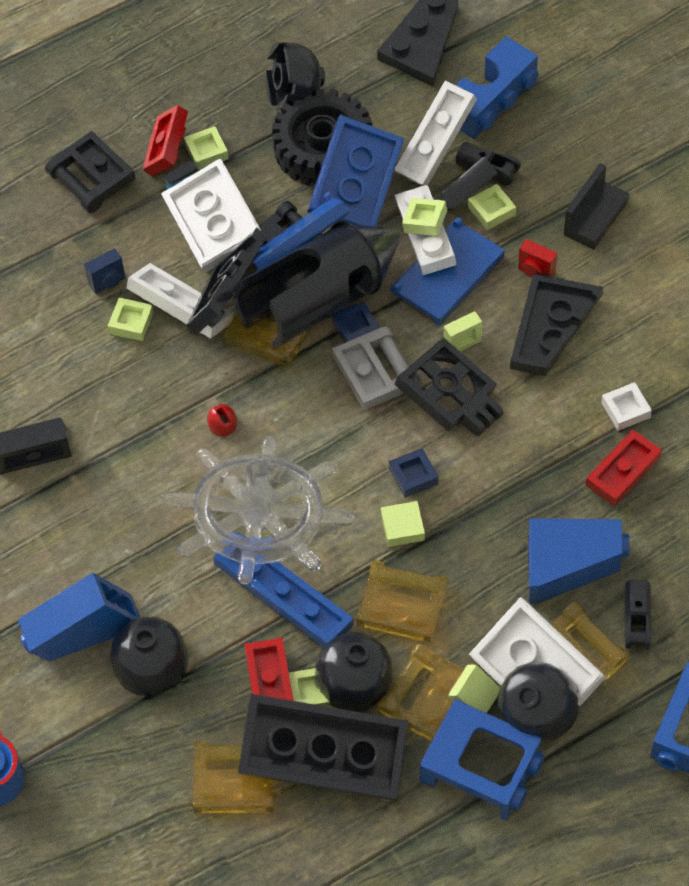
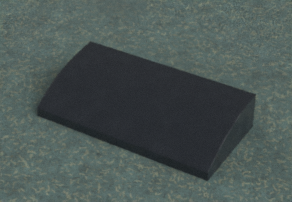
[238,694,408,800]

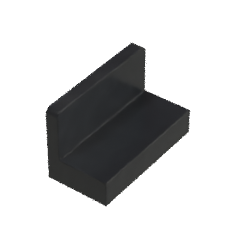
[564,163,629,250]
[0,418,72,475]

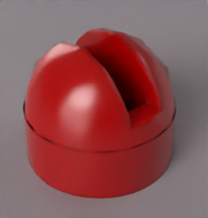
[207,404,237,436]

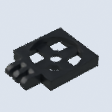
[394,337,503,436]

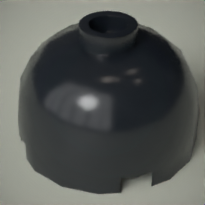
[266,42,325,111]
[110,616,189,696]
[315,632,392,712]
[498,662,579,742]

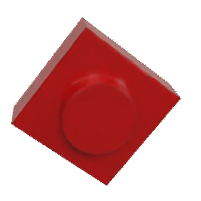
[518,239,557,278]

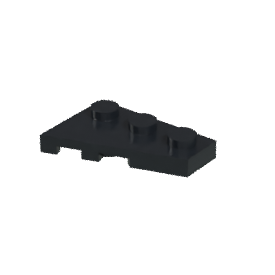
[377,0,458,87]
[186,227,267,335]
[510,274,603,376]

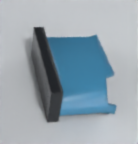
[163,161,198,190]

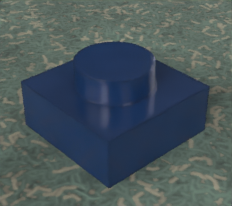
[84,248,126,294]
[332,302,380,343]
[389,448,438,498]

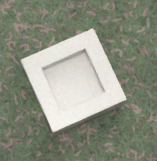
[601,382,652,431]

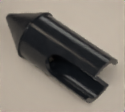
[233,222,401,349]

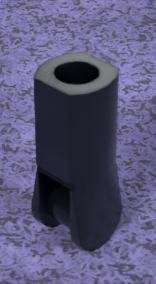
[455,141,521,186]
[440,157,498,210]
[624,580,651,649]

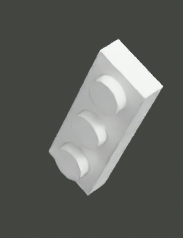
[394,81,477,186]
[395,185,457,275]
[127,263,234,338]

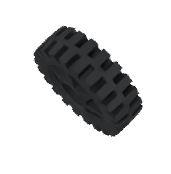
[272,89,373,186]

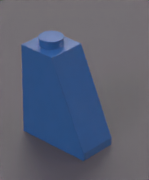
[528,518,629,604]
[18,573,140,662]

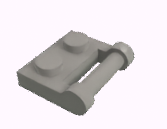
[332,327,423,411]

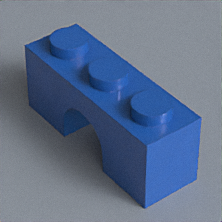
[455,36,539,139]

